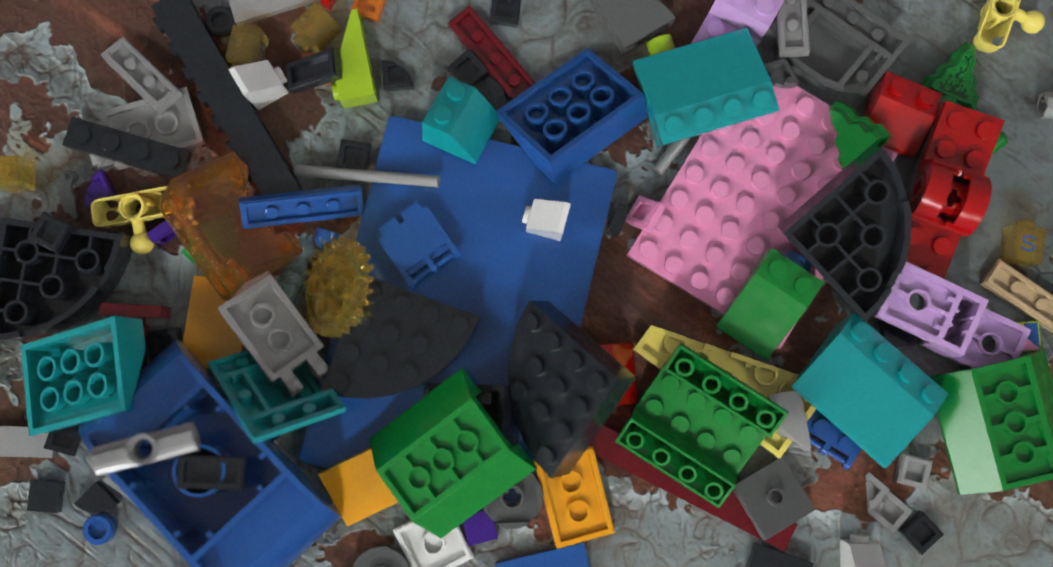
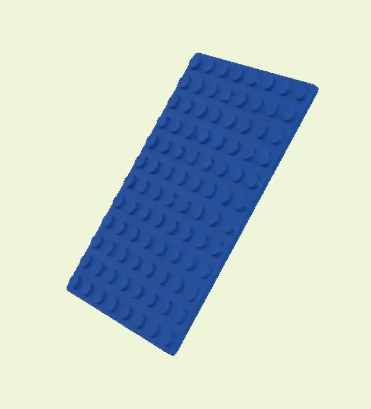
[299,116,617,505]

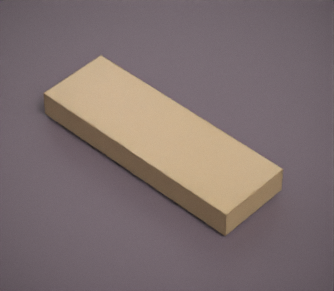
[979,259,1053,333]

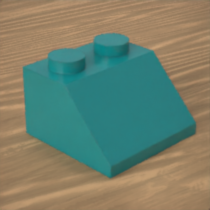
[422,76,500,165]

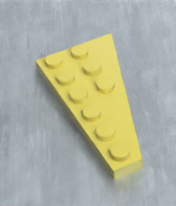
[633,325,816,459]

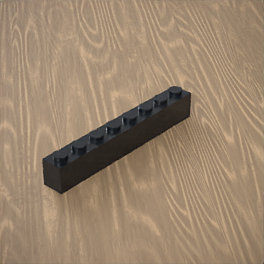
[151,0,304,196]

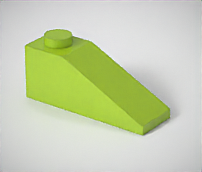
[331,9,379,109]

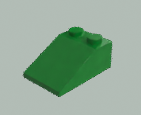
[715,248,824,360]

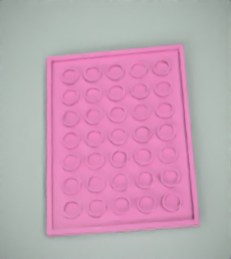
[626,85,898,349]

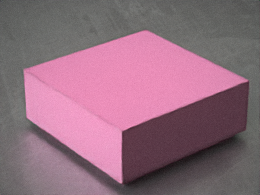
[625,195,666,233]

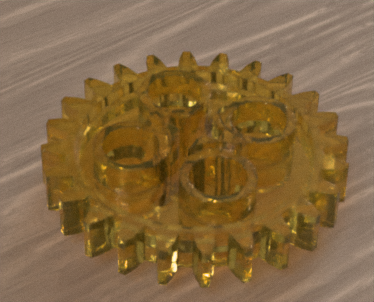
[301,237,374,338]

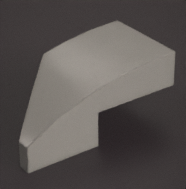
[768,390,811,452]
[865,472,913,534]

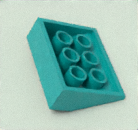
[632,28,780,148]
[791,313,948,468]
[21,316,146,436]

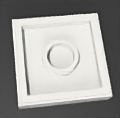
[393,520,474,567]

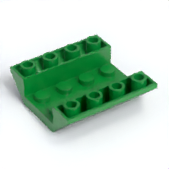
[615,343,789,508]
[929,349,1053,495]
[369,367,537,539]

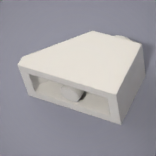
[228,60,289,110]
[522,199,571,241]
[840,534,886,567]

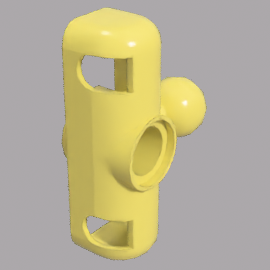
[972,0,1045,53]
[90,186,184,255]

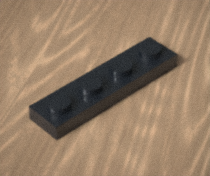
[62,117,193,181]

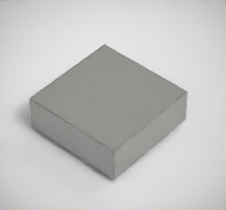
[893,453,933,490]

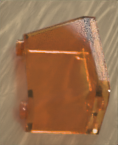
[159,151,303,301]

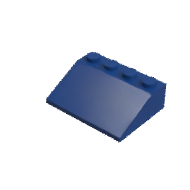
[495,48,647,184]

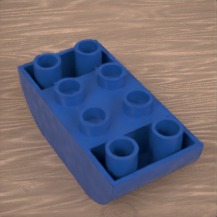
[79,339,342,567]

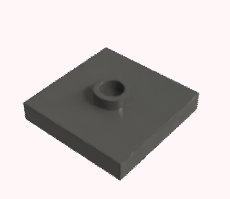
[733,456,816,541]

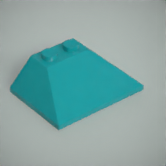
[207,350,346,443]

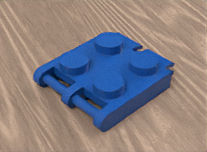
[376,201,461,289]
[807,409,861,470]

